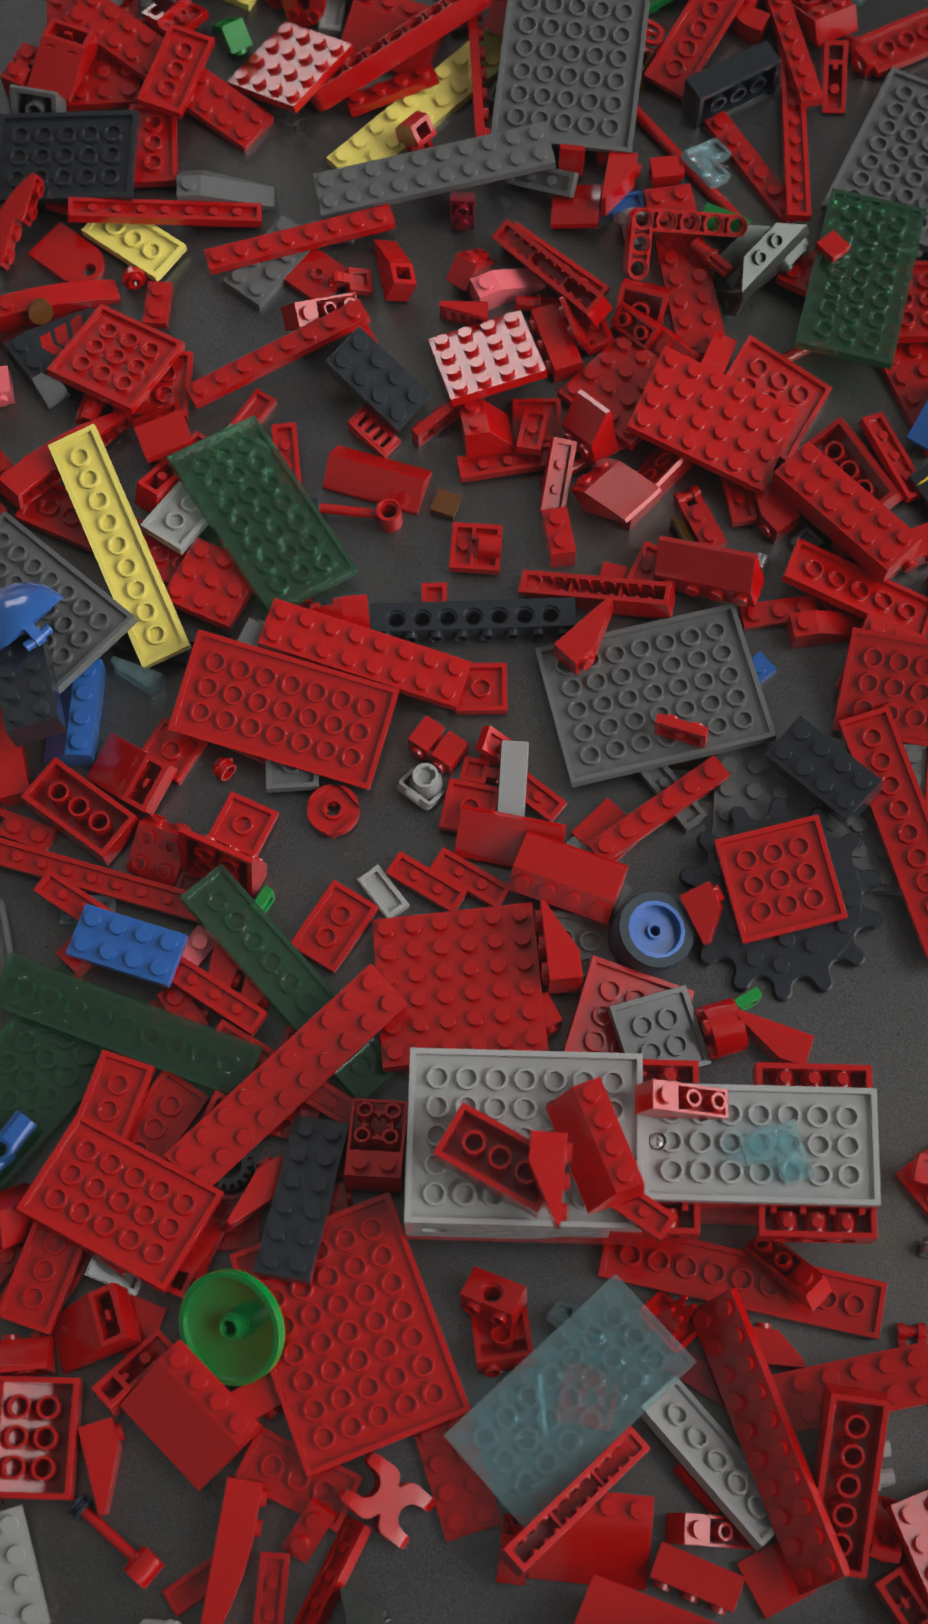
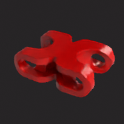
[337,1452,436,1549]

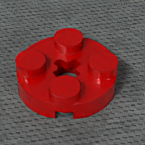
[307,784,360,839]

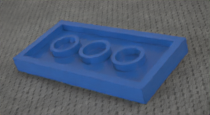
[66,904,189,988]

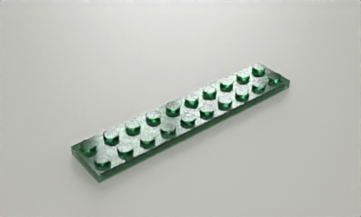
[179,863,399,1099]
[0,952,264,1094]

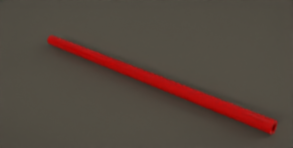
[636,105,751,225]

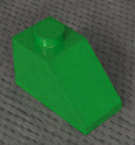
[210,16,253,56]

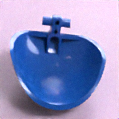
[0,582,64,652]

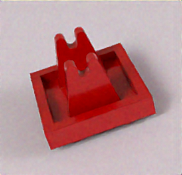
[630,1291,698,1362]

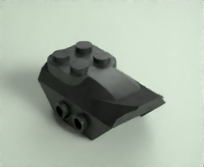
[714,223,811,316]

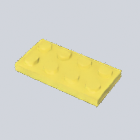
[81,223,187,281]

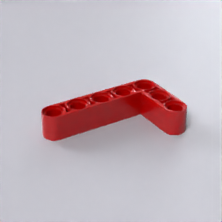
[622,207,748,280]

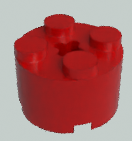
[694,998,748,1060]

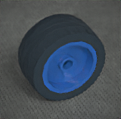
[608,891,695,976]

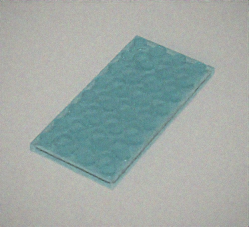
[444,1274,697,1528]

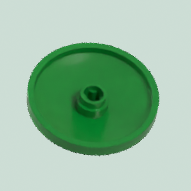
[179,1269,285,1386]

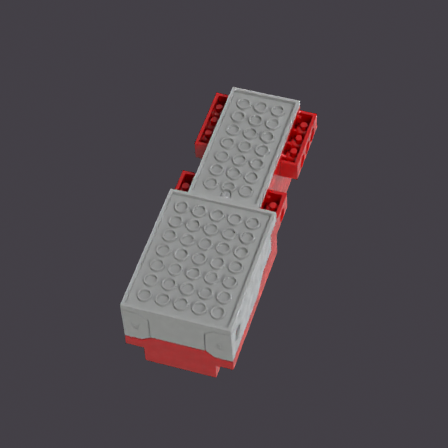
[404,1048,881,1245]

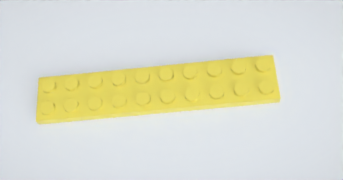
[326,28,503,169]
[48,424,191,670]

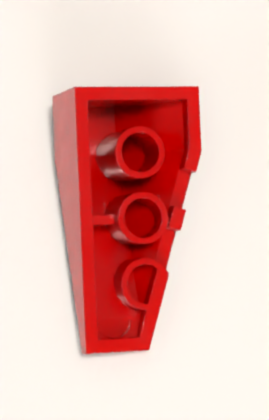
[266,594,370,629]

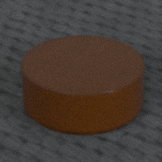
[27,298,53,325]

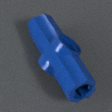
[0,1111,37,1173]

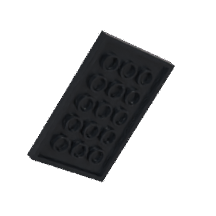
[0,110,140,204]

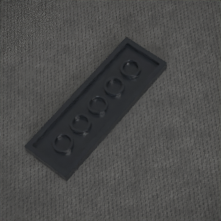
[253,1115,350,1286]

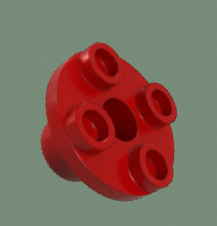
[282,0,326,26]

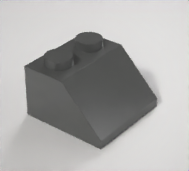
[9,84,66,113]

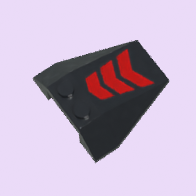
[0,307,94,411]

